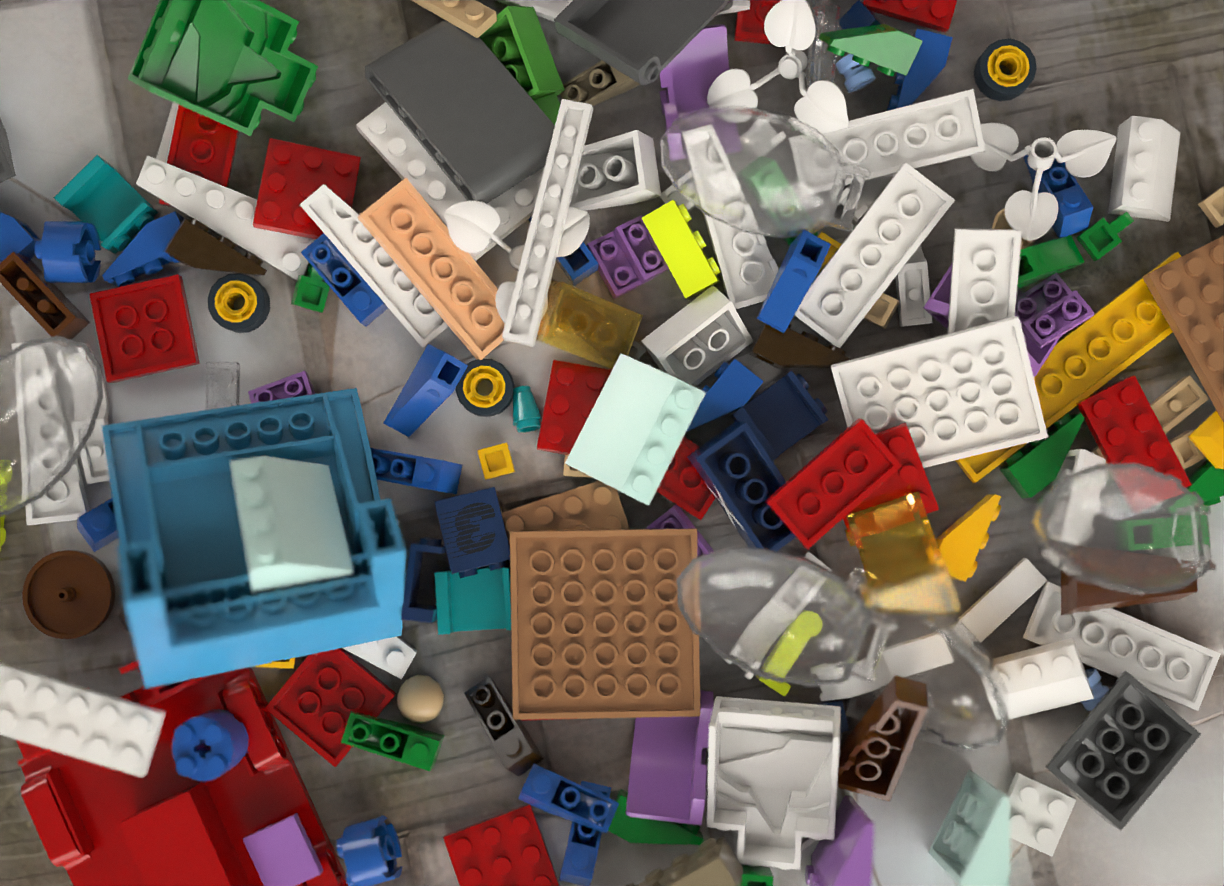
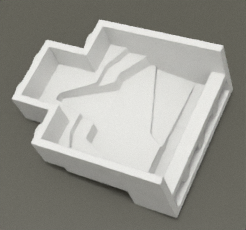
[707,696,841,870]

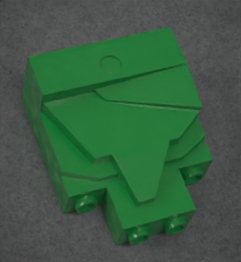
[128,0,318,136]

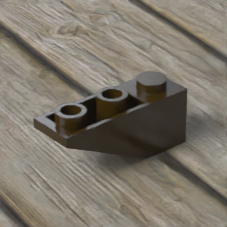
[163,218,267,276]
[749,324,851,368]
[464,676,544,777]

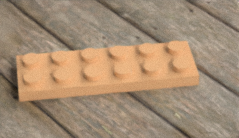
[357,178,505,360]

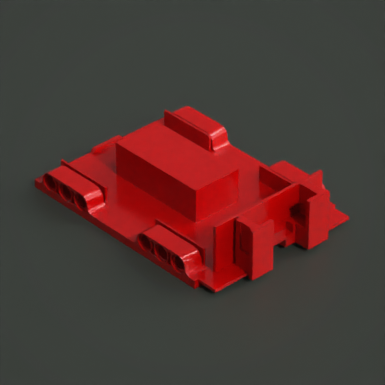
[15,660,348,886]

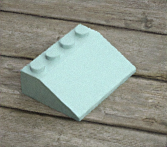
[565,353,706,506]
[230,456,353,591]
[928,770,1010,886]

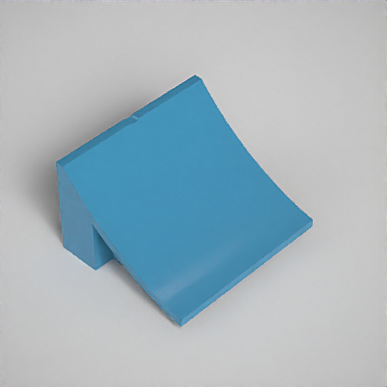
[102,388,406,688]

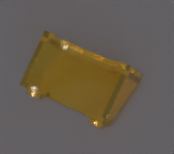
[845,492,962,615]

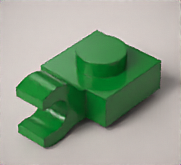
[1076,212,1134,261]
[291,263,330,313]

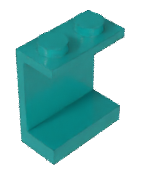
[53,155,158,254]
[435,567,511,635]

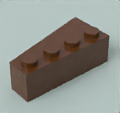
[1060,547,1198,615]
[837,675,928,802]

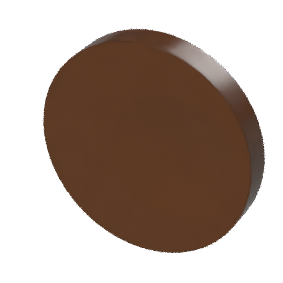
[22,550,115,639]

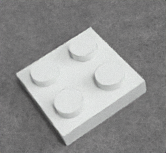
[1006,772,1076,856]

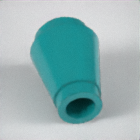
[513,386,542,433]

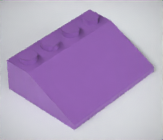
[805,795,874,886]

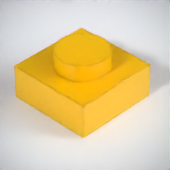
[477,442,515,480]

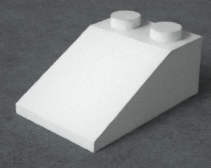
[569,130,661,211]

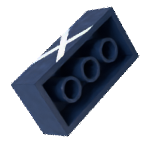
[687,421,796,560]

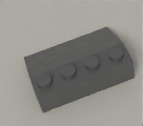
[1045,671,1201,830]

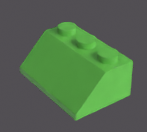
[480,6,564,100]

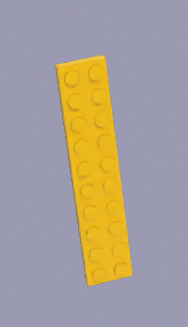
[955,252,1182,483]

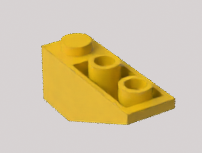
[925,494,1001,582]

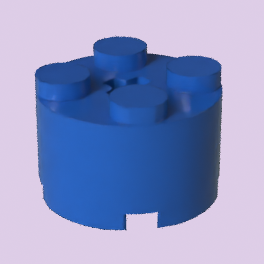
[35,221,101,283]
[172,709,248,781]
[336,815,402,886]

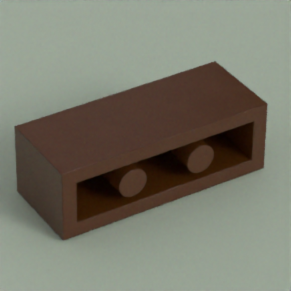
[0,251,90,343]

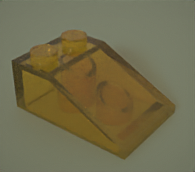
[536,281,643,369]

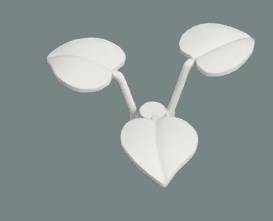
[707,0,849,132]
[970,123,1116,241]
[444,201,590,323]

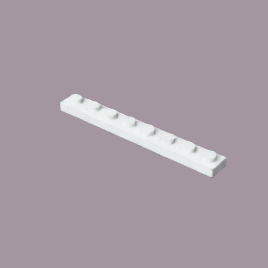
[502,99,593,346]

